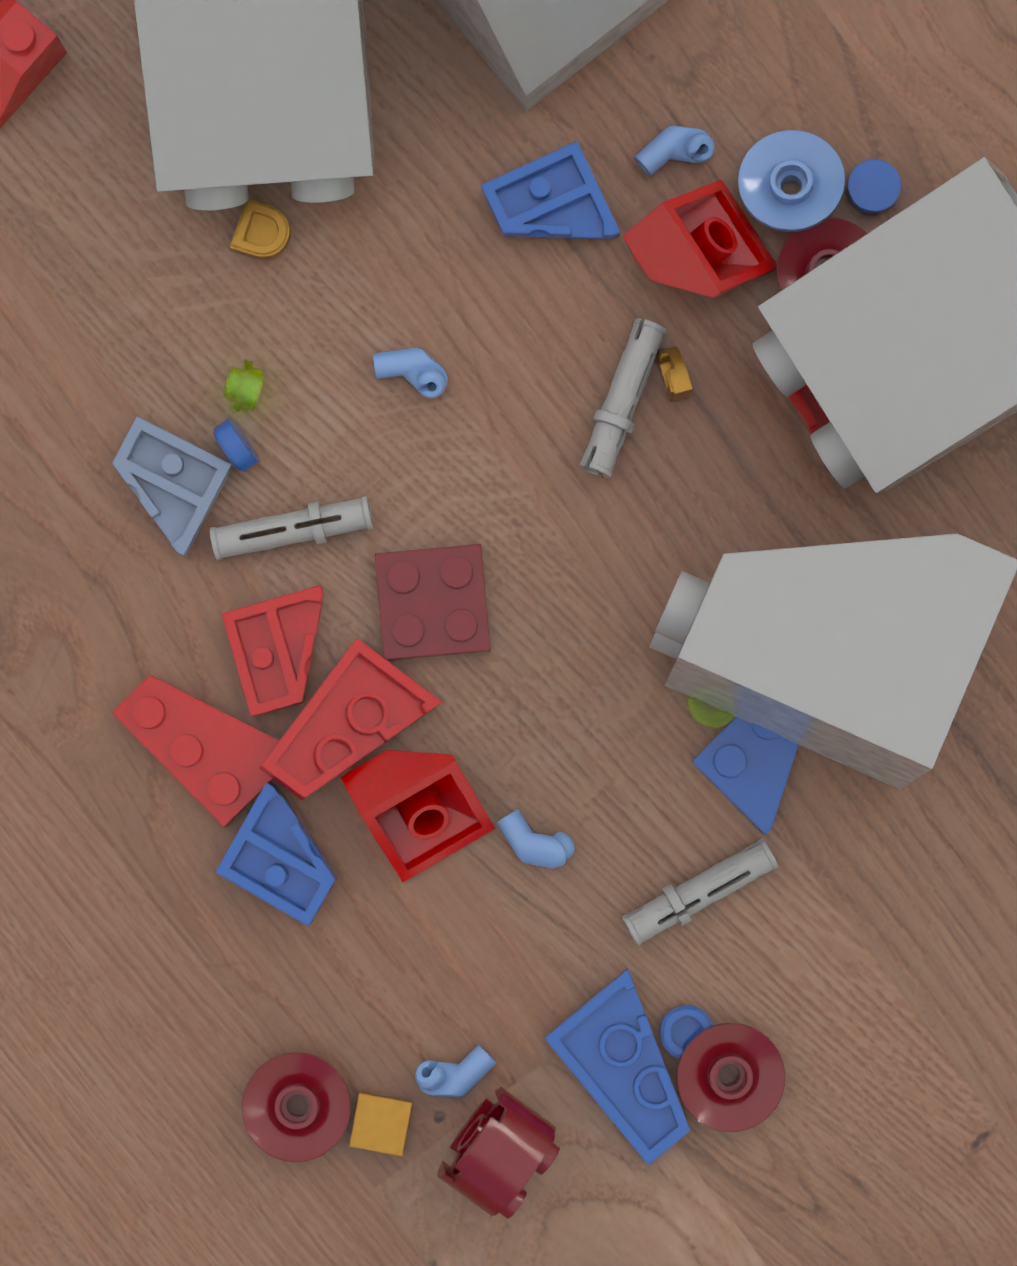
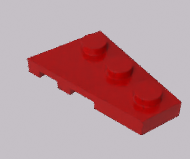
[259,638,442,800]
[112,675,279,827]

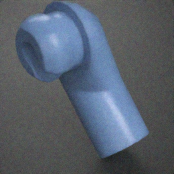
[633,125,715,177]
[373,347,448,398]
[496,809,575,869]
[415,1044,497,1098]

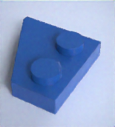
[481,141,620,240]
[692,717,799,835]
[216,781,338,926]

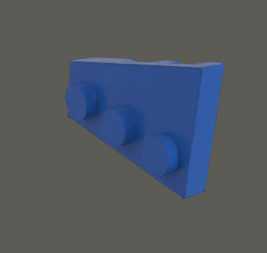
[544,968,690,1165]

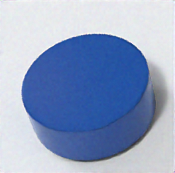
[846,159,901,215]
[213,417,260,472]
[659,1005,713,1059]

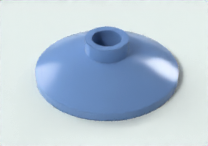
[738,130,845,232]

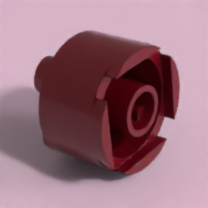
[437,1087,560,1219]

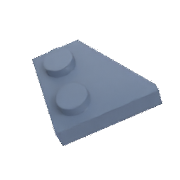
[112,416,233,557]

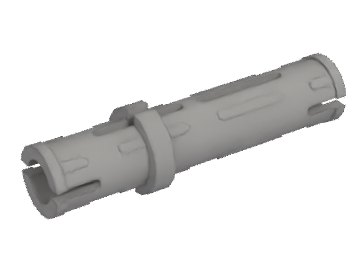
[579,318,667,479]
[210,495,374,561]
[621,838,779,946]

